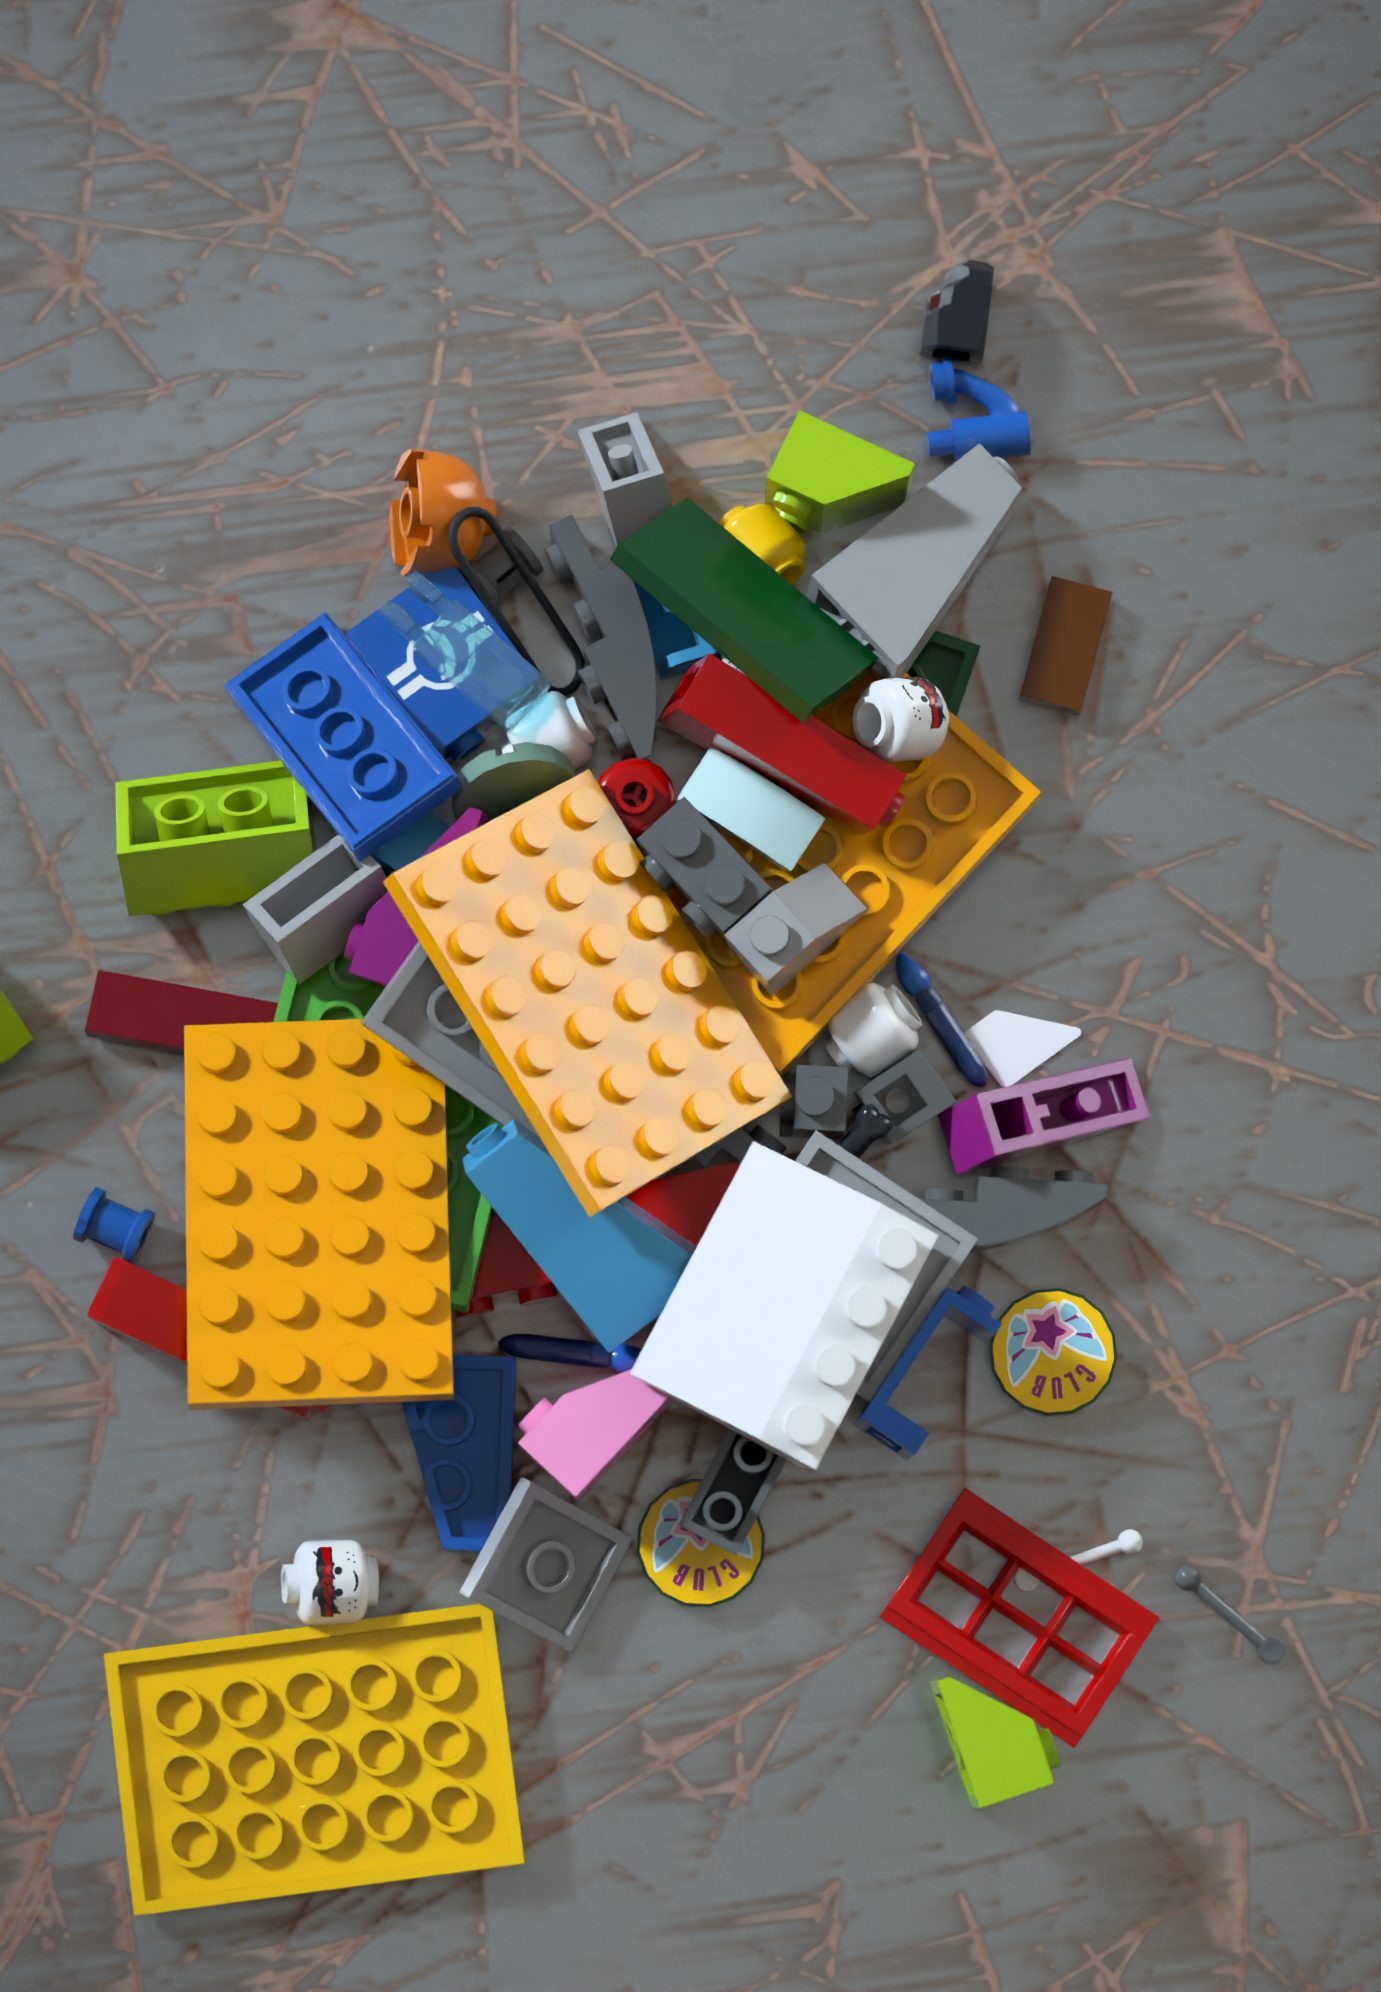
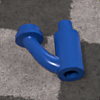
[926,356,1031,463]

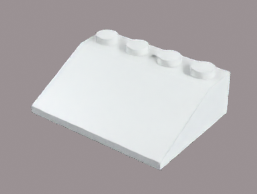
[629,1142,939,1470]

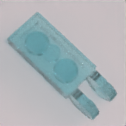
[378,571,552,733]

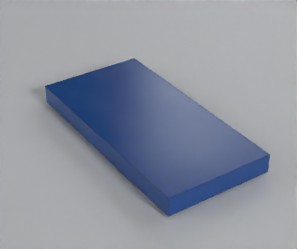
[223,612,464,862]

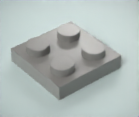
[459,1477,633,1653]

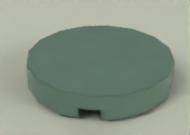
[451,742,576,821]

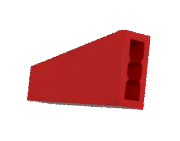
[657,654,907,835]
[86,1256,329,1422]

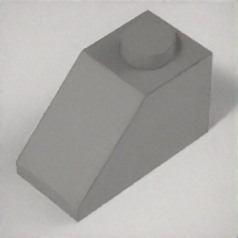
[578,412,673,546]
[724,863,868,997]

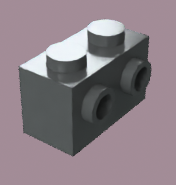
[637,796,772,946]

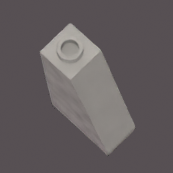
[806,443,1022,680]

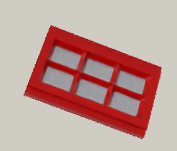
[879,1487,1160,1748]

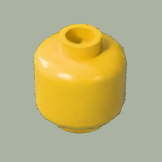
[719,504,806,586]

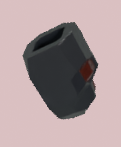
[920,260,994,366]

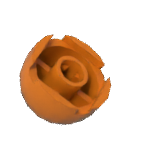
[390,449,496,577]

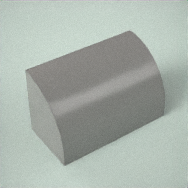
[243,835,388,985]

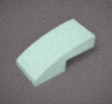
[676,747,826,872]

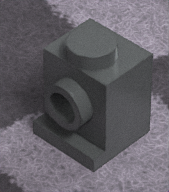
[851,1049,956,1145]
[779,1065,848,1140]

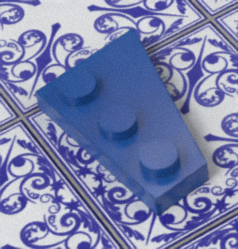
[402,1355,517,1552]

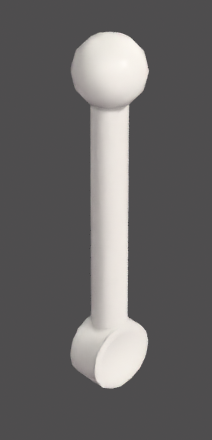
[1014,1529,1143,1592]

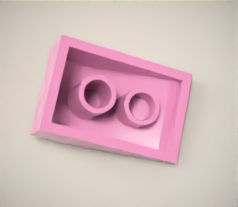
[518,1369,674,1503]

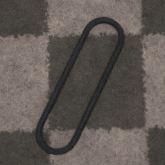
[448,507,585,696]

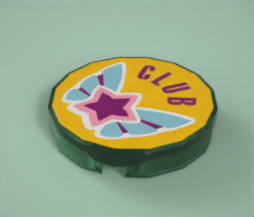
[988,1288,1117,1417]
[637,1479,765,1608]

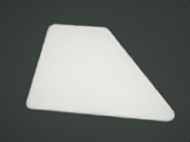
[965,1010,1081,1088]

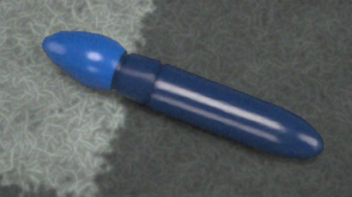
[896,953,988,1088]
[498,1333,642,1372]

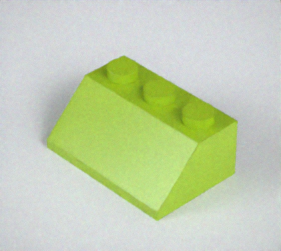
[115,760,316,917]

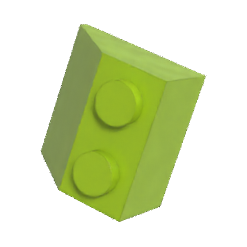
[764,410,915,534]
[930,1677,1061,1808]

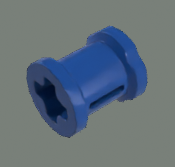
[73,1187,156,1264]

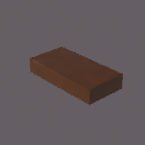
[1019,576,1113,716]

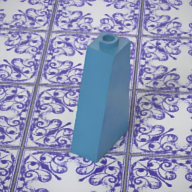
[462,1119,696,1353]

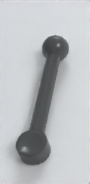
[1176,1565,1285,1664]

